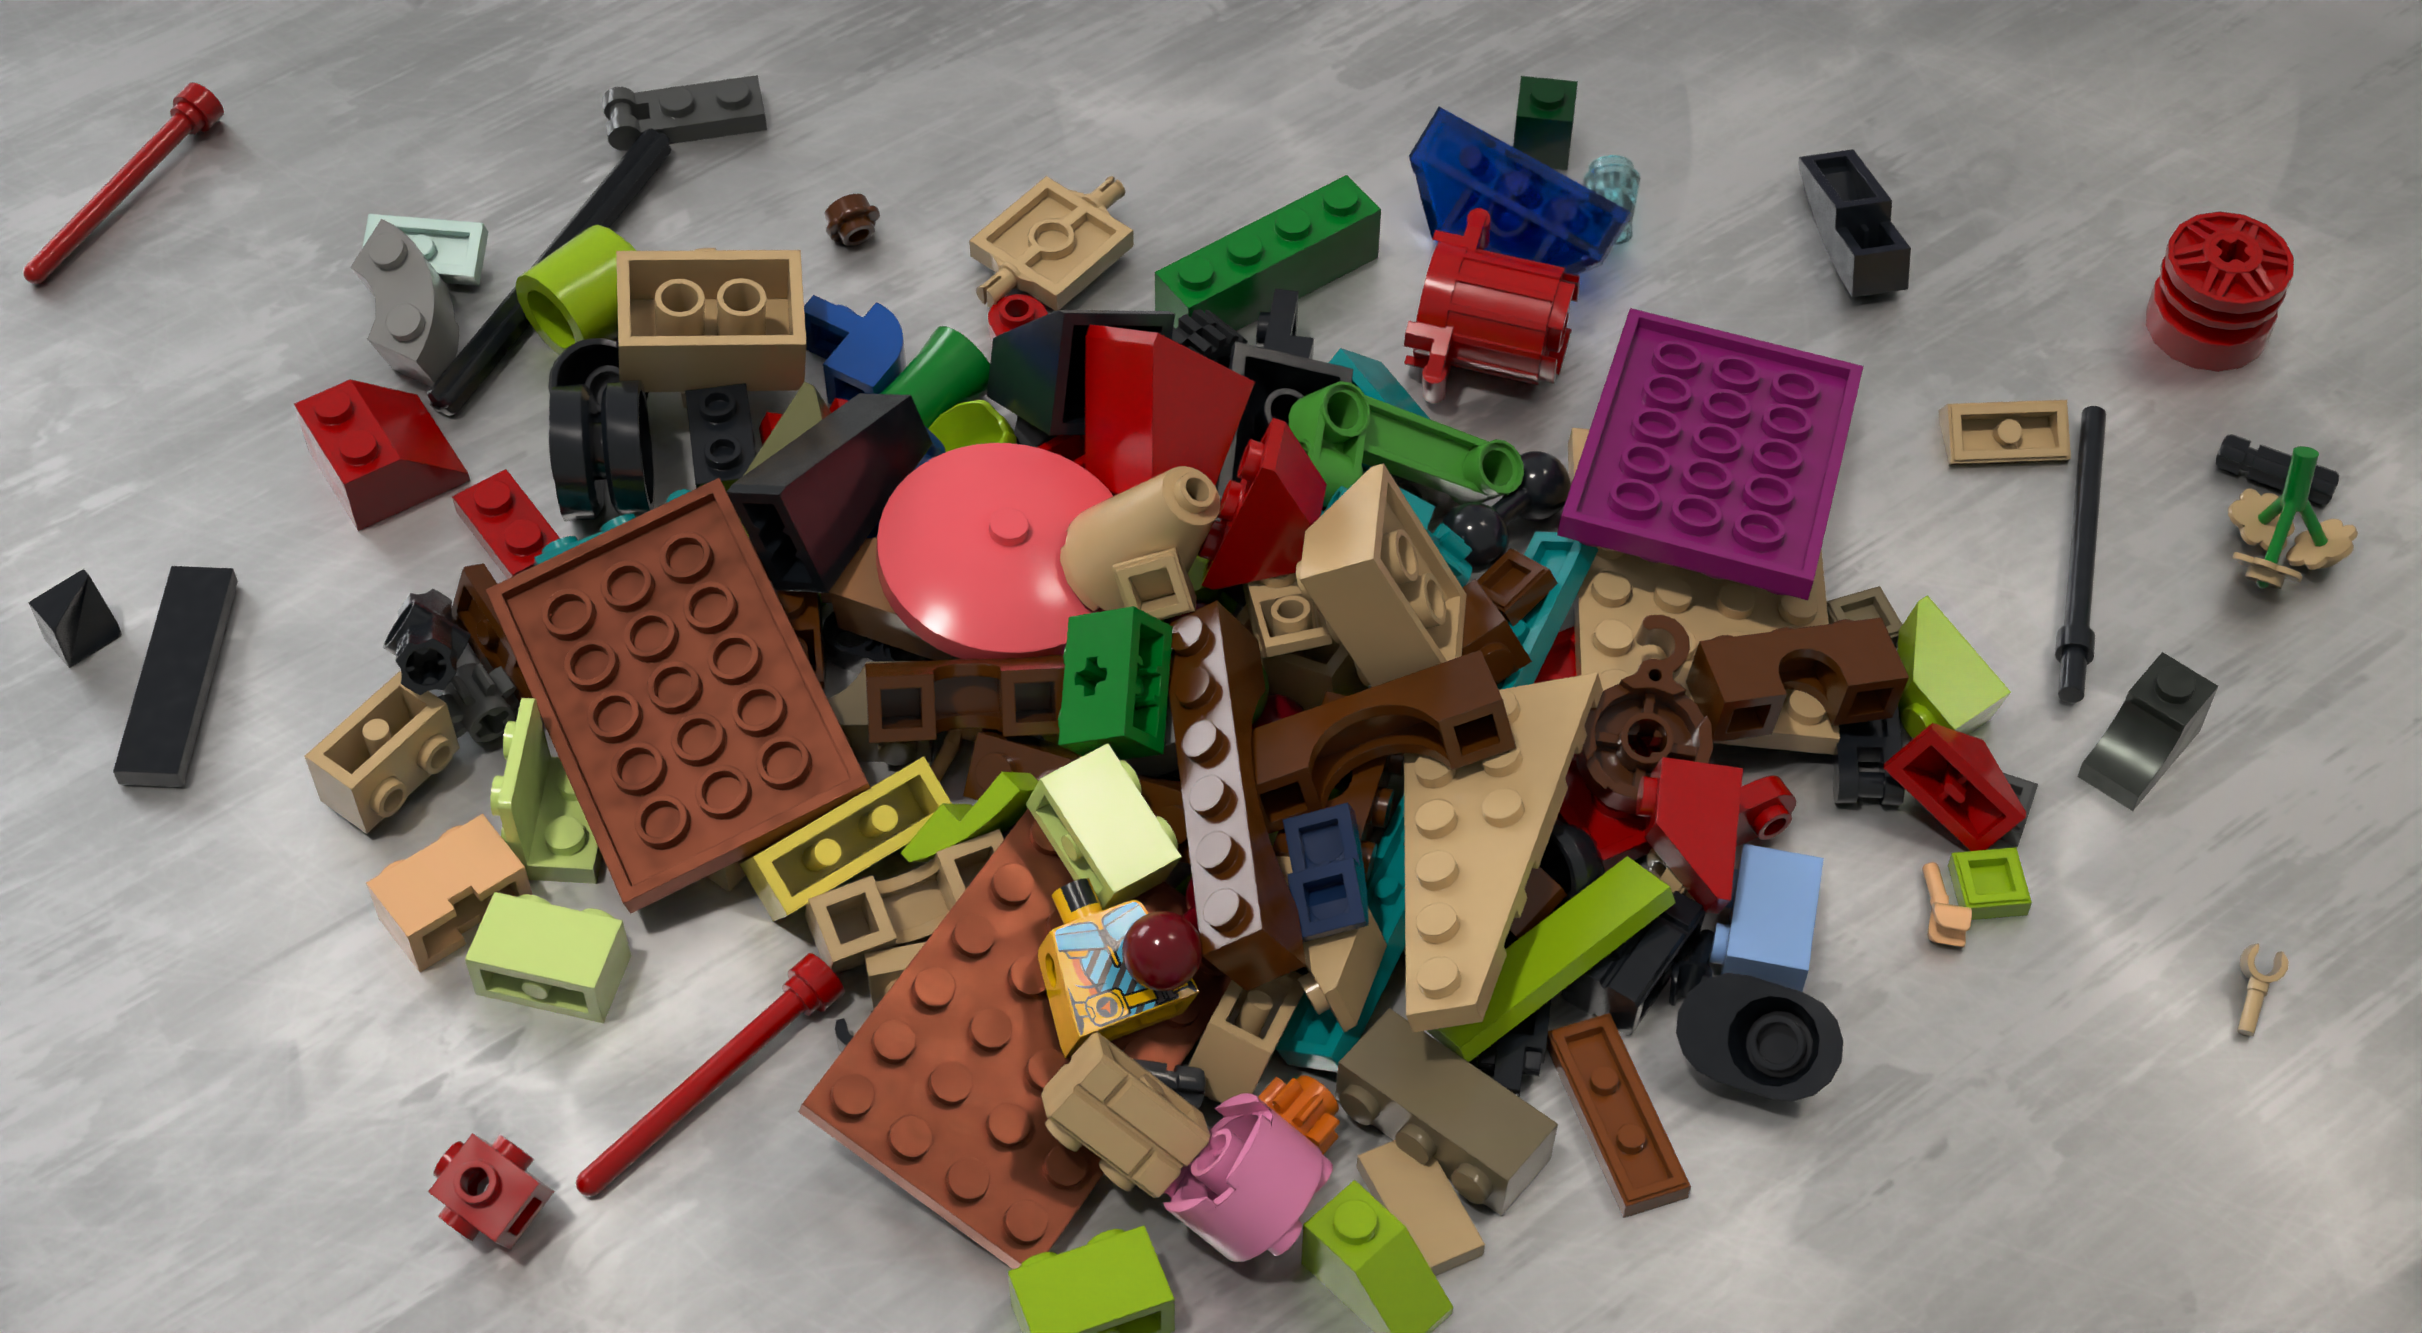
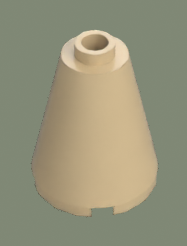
[1060,466,1220,612]

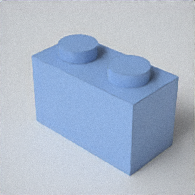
[1710,844,1824,992]

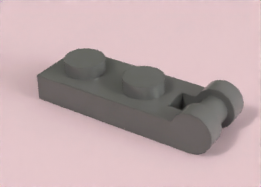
[602,75,767,150]

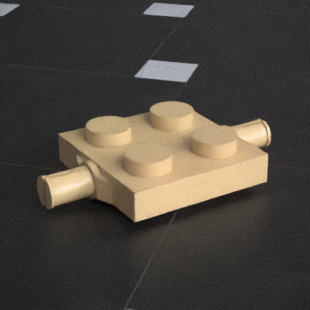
[969,176,1134,311]

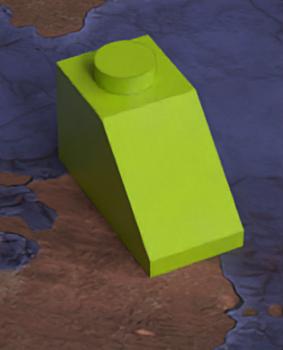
[1897,595,2011,739]
[1301,1180,1453,1333]

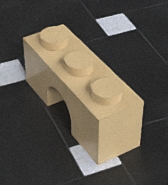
[805,829,1004,974]

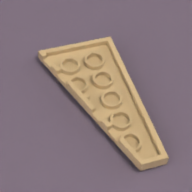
[1404,672,1603,1033]

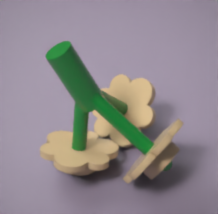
[2228,446,2358,589]

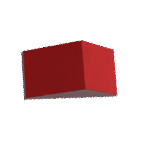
[1883,723,2026,851]

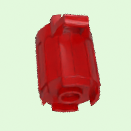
[1404,208,1580,404]

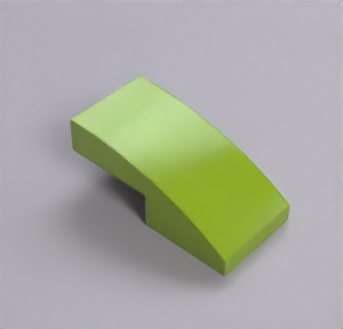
[901,772,1038,862]

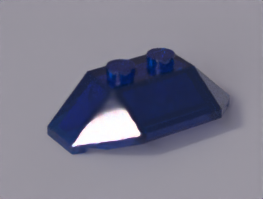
[1409,107,1633,275]

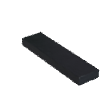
[113,566,238,787]

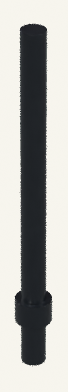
[2055,406,2106,703]

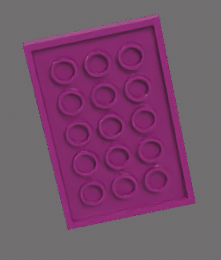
[1557,308,1864,600]

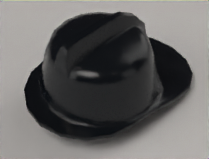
[1676,973,1844,1102]

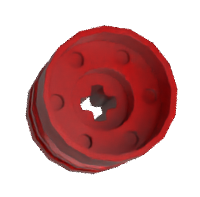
[2146,211,2294,372]

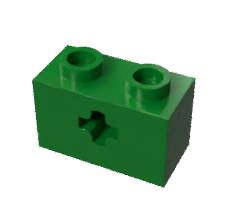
[1058,606,1173,760]

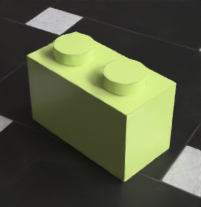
[1026,743,1182,910]
[465,892,631,1023]

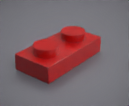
[452,469,560,579]

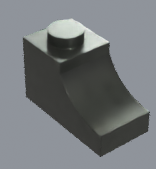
[2077,652,2218,811]

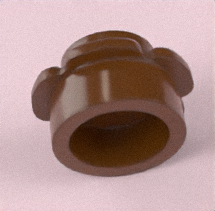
[824,194,880,246]

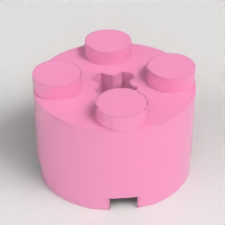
[1163,1093,1333,1262]

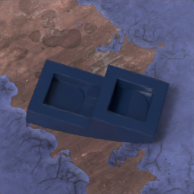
[1283,803,1369,942]

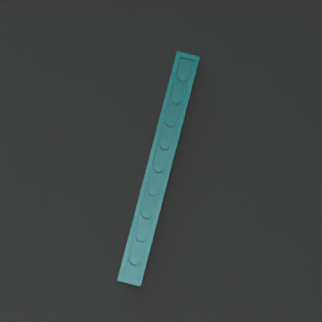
[1276,531,1599,1072]

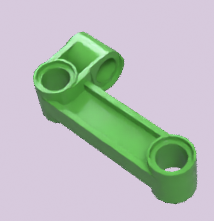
[1289,381,1524,508]

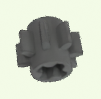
[438,663,520,742]

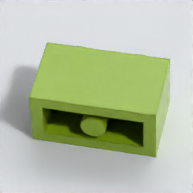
[1008,1225,1175,1333]

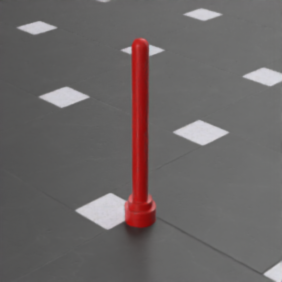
[23,82,224,284]
[576,953,845,1197]

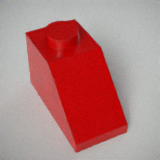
[1636,757,1743,914]

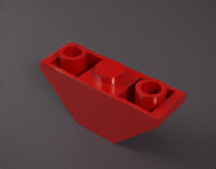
[1198,418,1327,590]

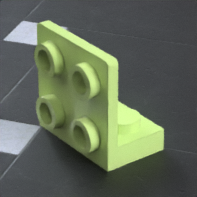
[490,698,602,884]

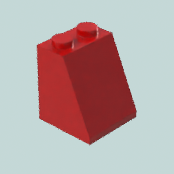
[1085,324,1255,496]

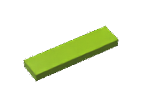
[1427,856,1676,1062]

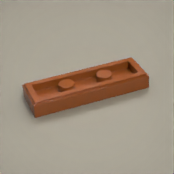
[1546,1013,1691,1218]

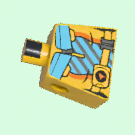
[1038,878,1199,1058]

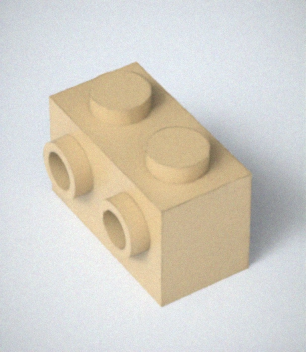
[304,671,460,834]

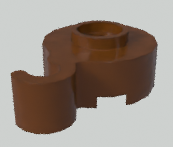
[1576,615,1713,815]

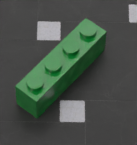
[1155,175,1381,331]

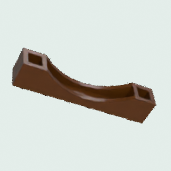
[1168,600,1306,992]

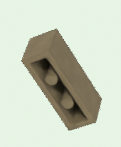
[1335,1008,1558,1216]

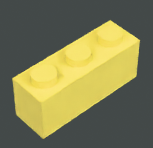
[739,757,952,922]

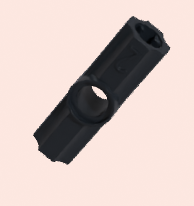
[383,589,471,695]

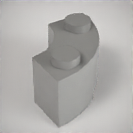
[350,218,459,387]

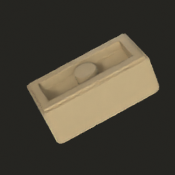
[1938,400,2071,465]

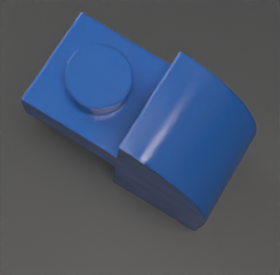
[804,295,906,405]

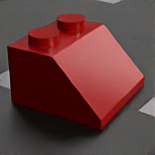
[294,379,470,531]

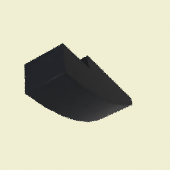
[1799,149,1911,297]

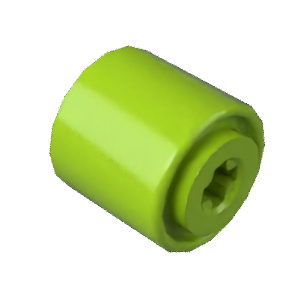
[515,225,636,356]

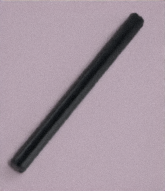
[427,128,671,416]

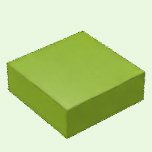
[1948,847,2032,920]

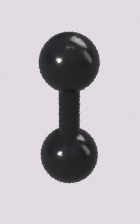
[1441,451,1570,574]

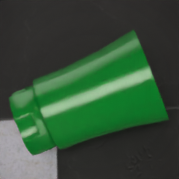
[880,326,990,428]

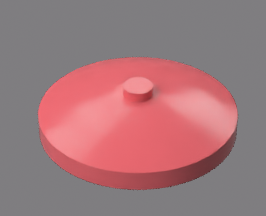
[876,443,1113,659]

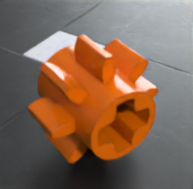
[1258,1075,1340,1155]

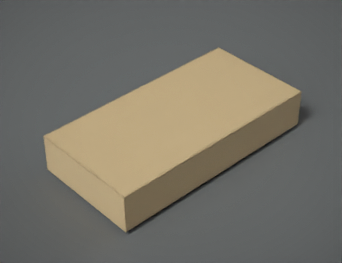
[1356,1140,1485,1276]

